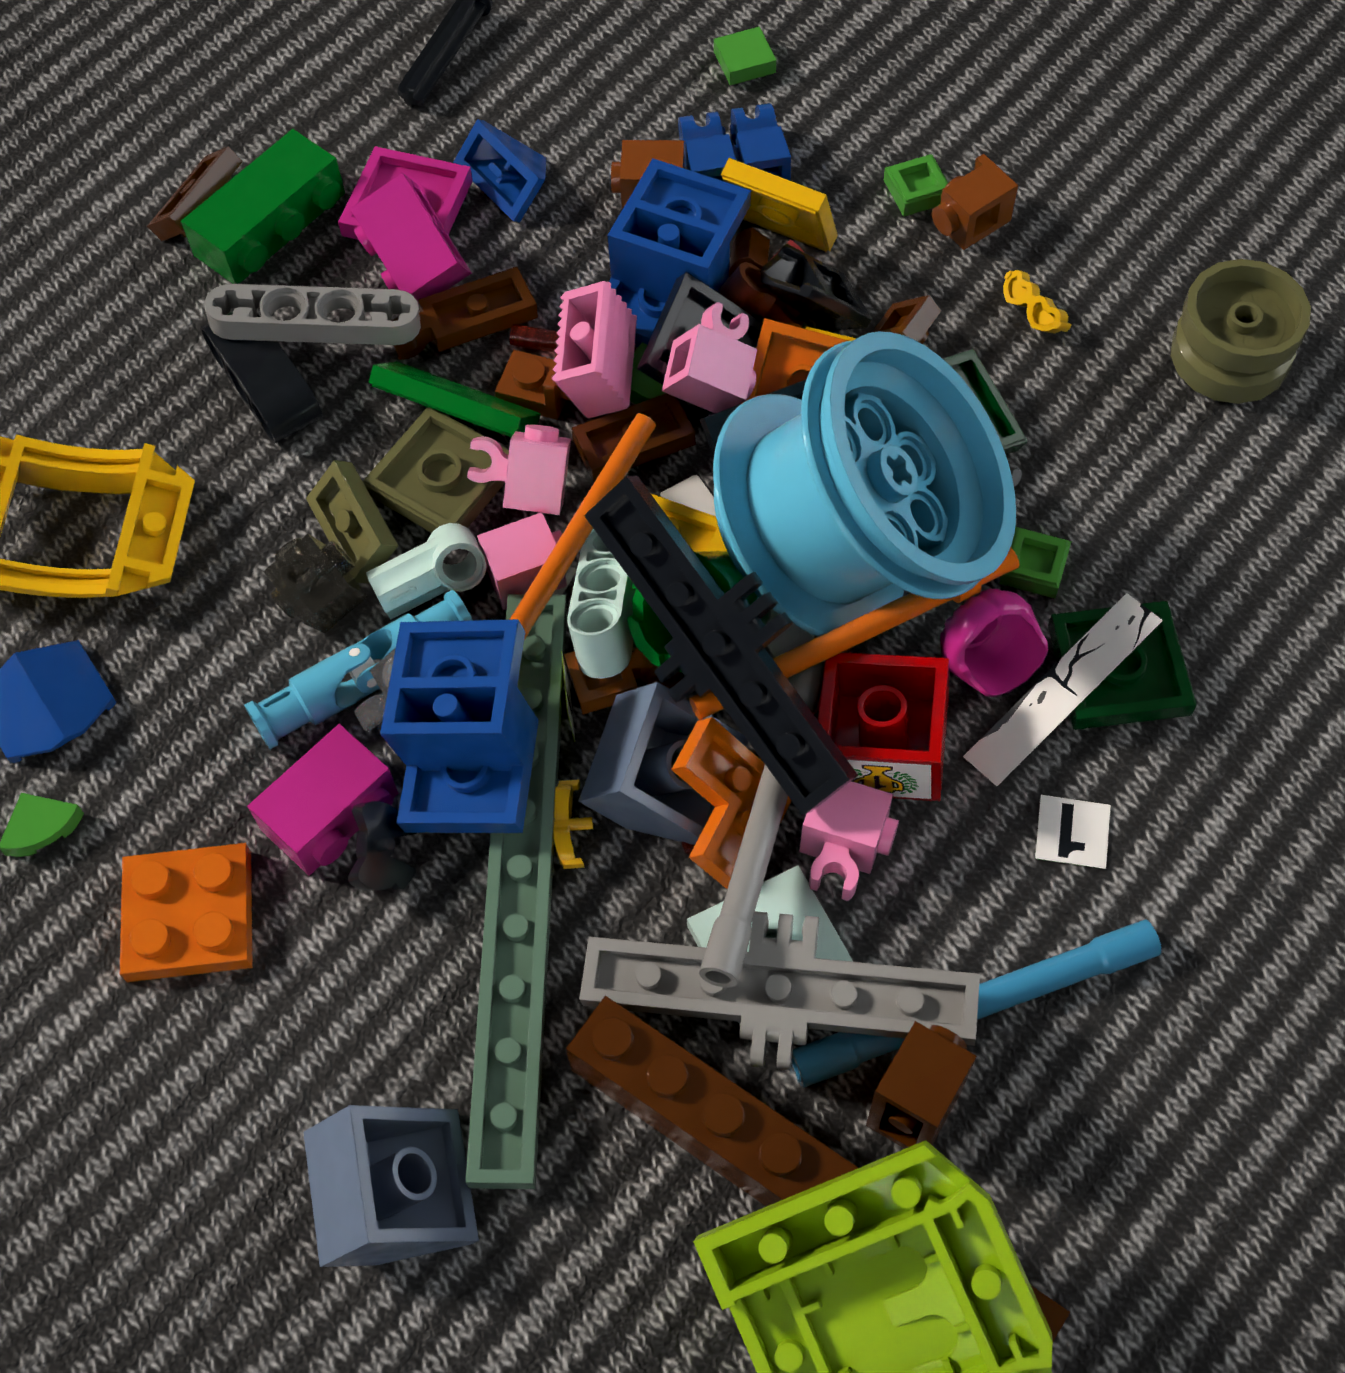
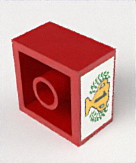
[818,653,949,801]

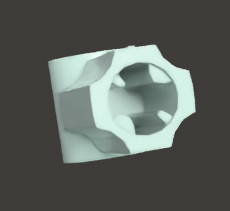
[366,523,487,620]

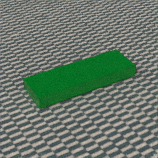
[369,361,541,437]

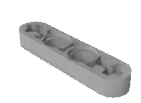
[204,284,421,345]

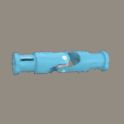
[244,590,473,750]

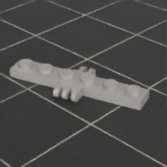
[579,911,980,1070]

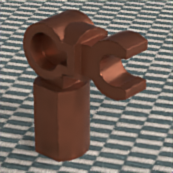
[719,228,803,328]

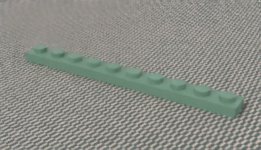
[465,594,567,1189]

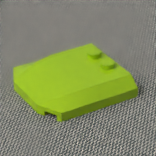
[693,1140,1053,1373]

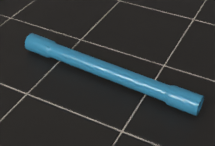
[792,919,1161,1088]

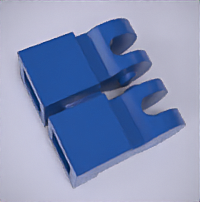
[678,103,791,181]

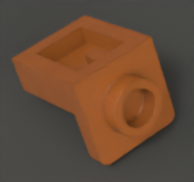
[495,349,571,420]

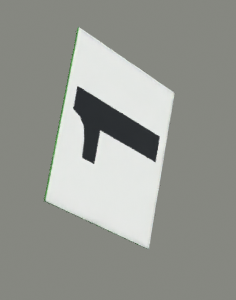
[1035,795,1111,869]

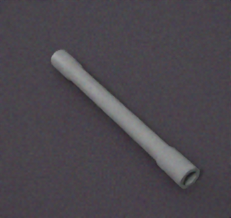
[699,661,825,988]

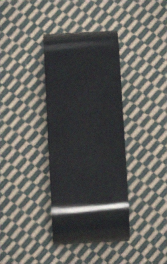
[200,310,323,444]

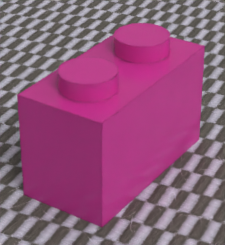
[350,172,472,307]
[247,724,399,876]

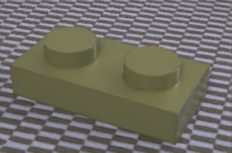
[306,460,398,584]

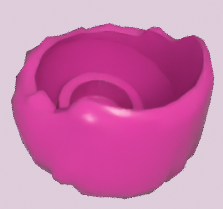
[940,589,1048,697]

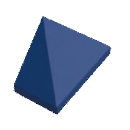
[453,119,546,223]

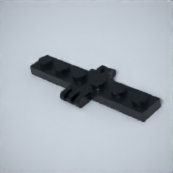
[584,476,858,816]

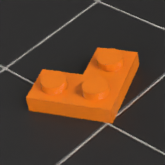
[671,717,791,889]

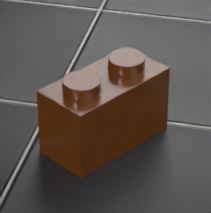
[866,1021,977,1149]

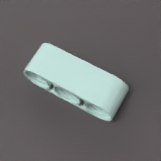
[567,529,636,679]

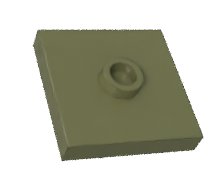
[363,407,509,533]

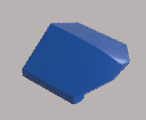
[0,640,116,763]

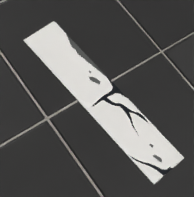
[963,593,1163,786]

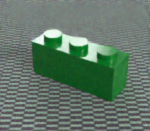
[181,129,345,284]

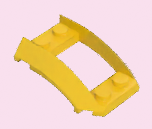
[0,434,195,598]

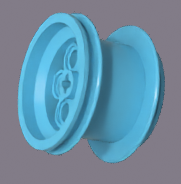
[713,331,1016,637]

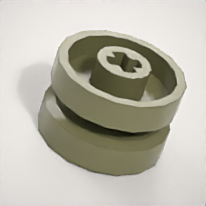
[1170,259,1311,404]

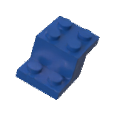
[607,158,751,347]
[380,619,539,833]

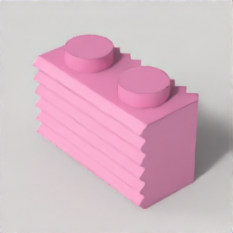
[551,281,637,419]

